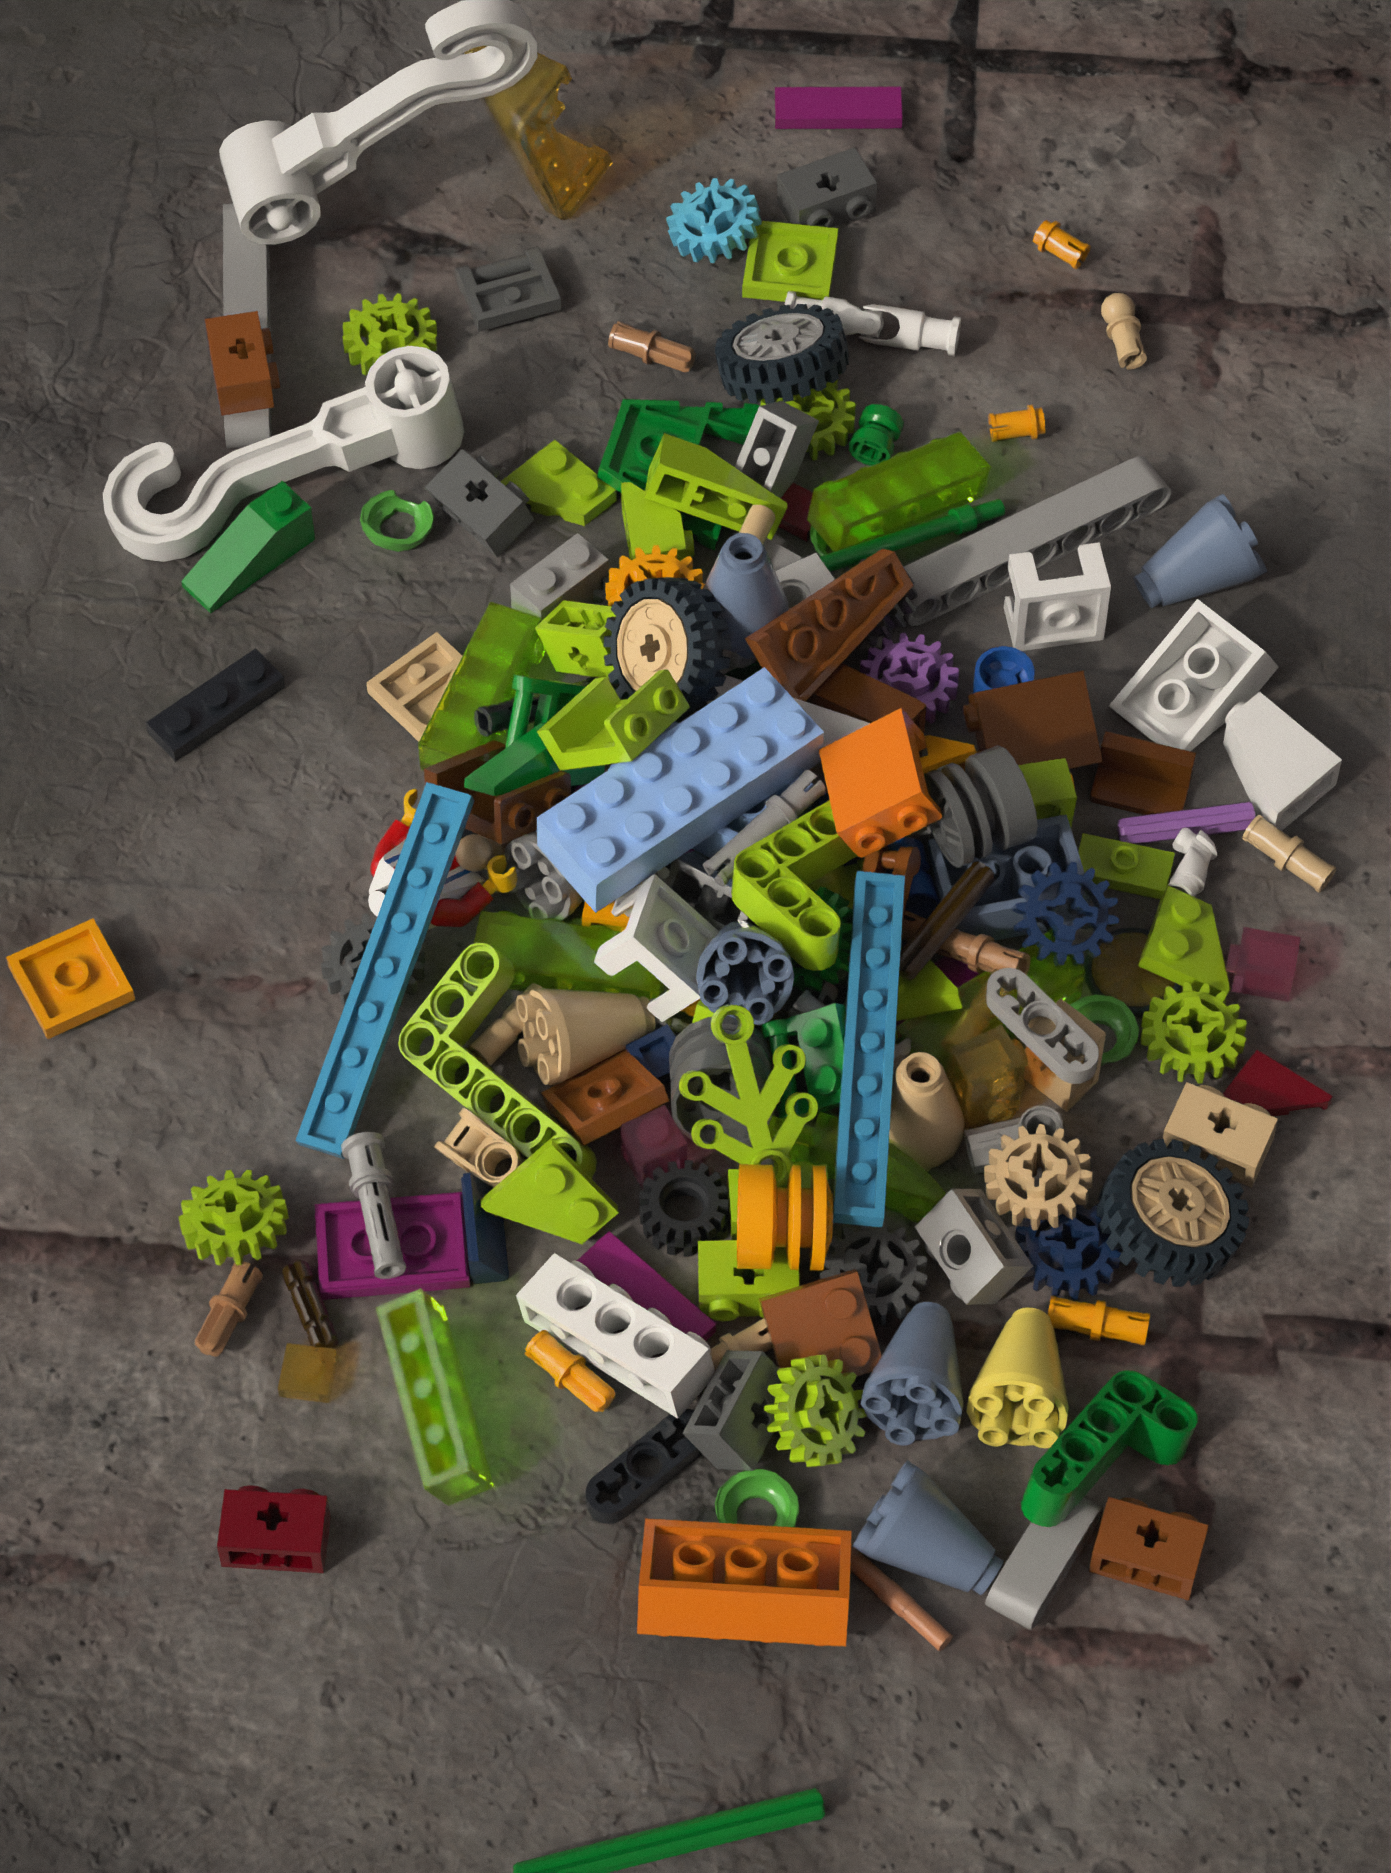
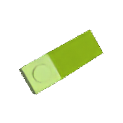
[644,433,787,540]

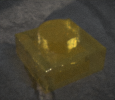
[278,1343,338,1403]

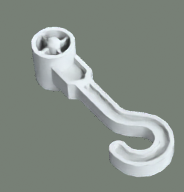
[219,0,537,245]
[103,346,464,562]

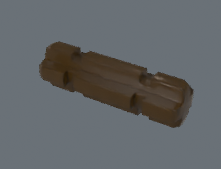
[282,1260,338,1353]

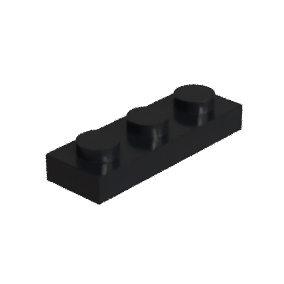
[146,648,285,762]

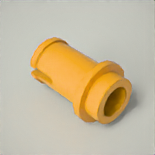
[1033,220,1091,269]
[988,404,1046,442]

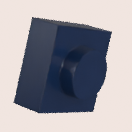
[625,1024,675,1085]

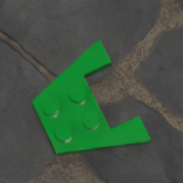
[597,399,761,550]

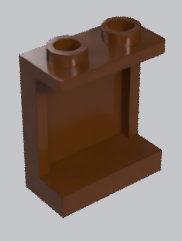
[963,670,1103,769]
[424,740,571,845]

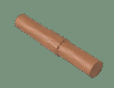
[850,1547,953,1651]

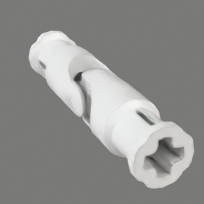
[785,291,961,357]

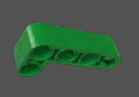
[1021,1370,1198,1527]

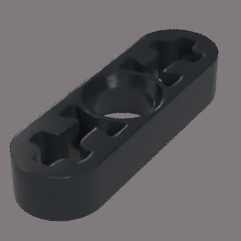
[586,1409,702,1524]

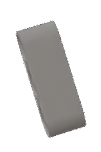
[985,1497,1103,1631]

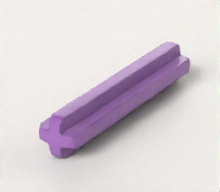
[1117,802,1256,844]

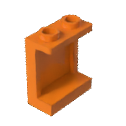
[819,708,942,858]

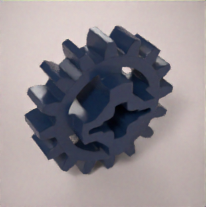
[1012,862,1119,968]
[1015,1203,1121,1301]

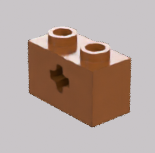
[205,311,280,416]
[1089,1496,1209,1601]

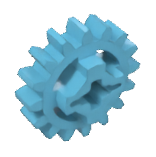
[666,178,762,263]

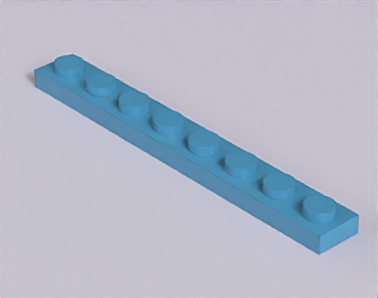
[295,782,474,1159]
[833,871,905,1228]

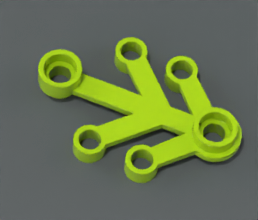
[679,1004,818,1188]

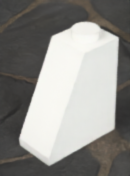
[1223,692,1342,831]

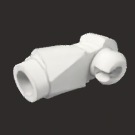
[1167,828,1217,897]

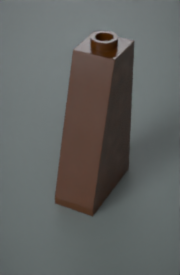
[806,663,926,758]

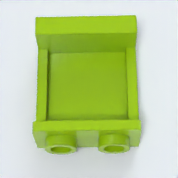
[537,669,690,771]

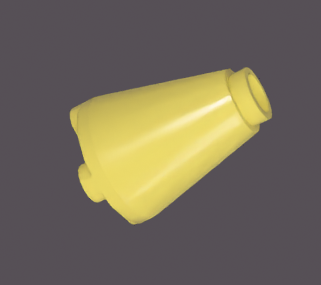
[966,1308,1069,1448]

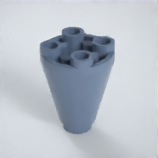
[1133,494,1267,608]
[703,533,788,658]
[696,920,794,1025]
[861,1302,964,1446]
[852,1460,1004,1595]

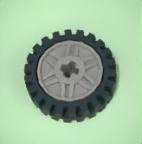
[715,304,850,404]

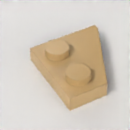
[366,632,467,747]

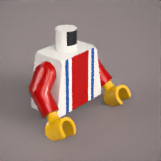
[368,789,518,929]

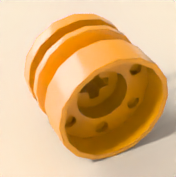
[737,1164,833,1270]

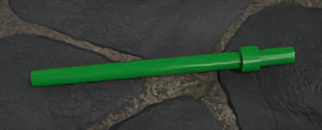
[776,499,1005,572]

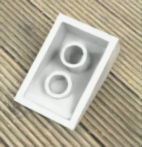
[1109,599,1279,751]

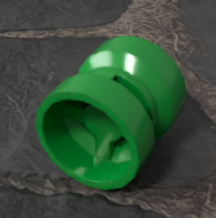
[849,404,904,467]

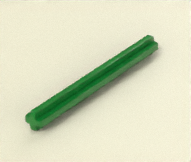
[513,1788,825,1873]

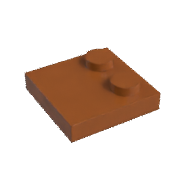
[541,1049,669,1146]
[759,1269,882,1377]

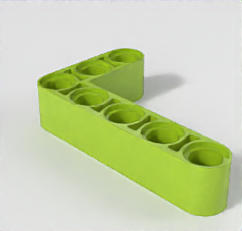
[731,800,857,971]
[398,943,597,1178]

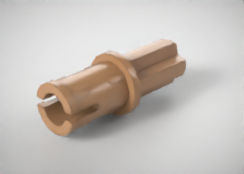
[608,321,696,372]
[195,1261,263,1357]

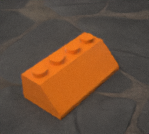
[637,1518,852,1647]

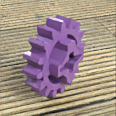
[860,633,959,723]

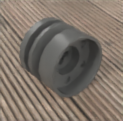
[924,745,1038,868]
[669,1016,774,1143]

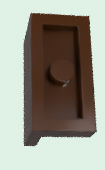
[1090,731,1196,815]

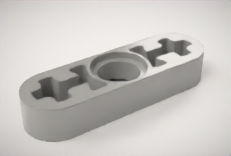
[986,968,1099,1084]

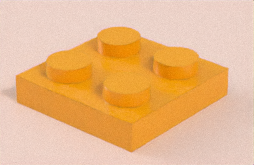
[6,918,135,1039]

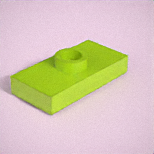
[1078,833,1175,899]

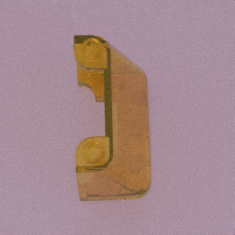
[465,46,613,220]

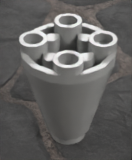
[501,831,584,927]

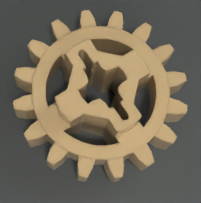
[984,1124,1092,1230]

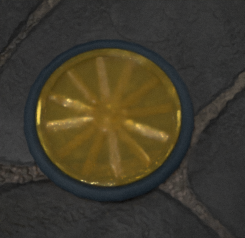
[1083,927,1182,1016]

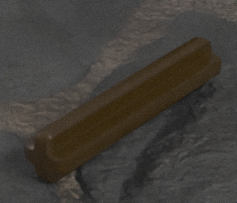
[899,861,995,980]

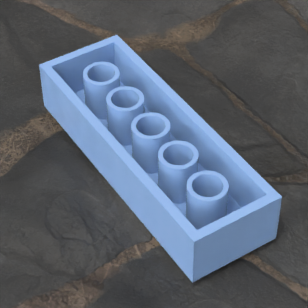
[537,667,824,913]

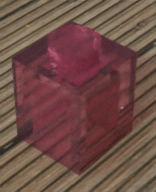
[1226,927,1301,1002]
[621,1105,687,1189]

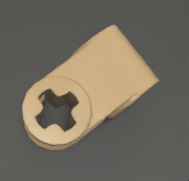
[434,1108,526,1188]

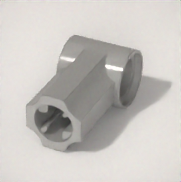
[964,1105,1063,1174]

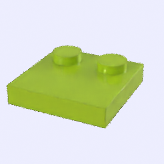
[742,221,839,302]

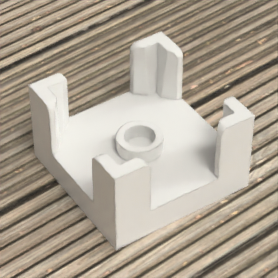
[1004,542,1111,651]
[594,874,719,1022]

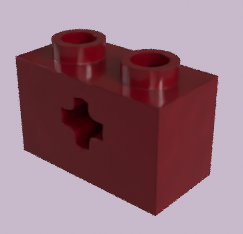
[217,1485,331,1573]

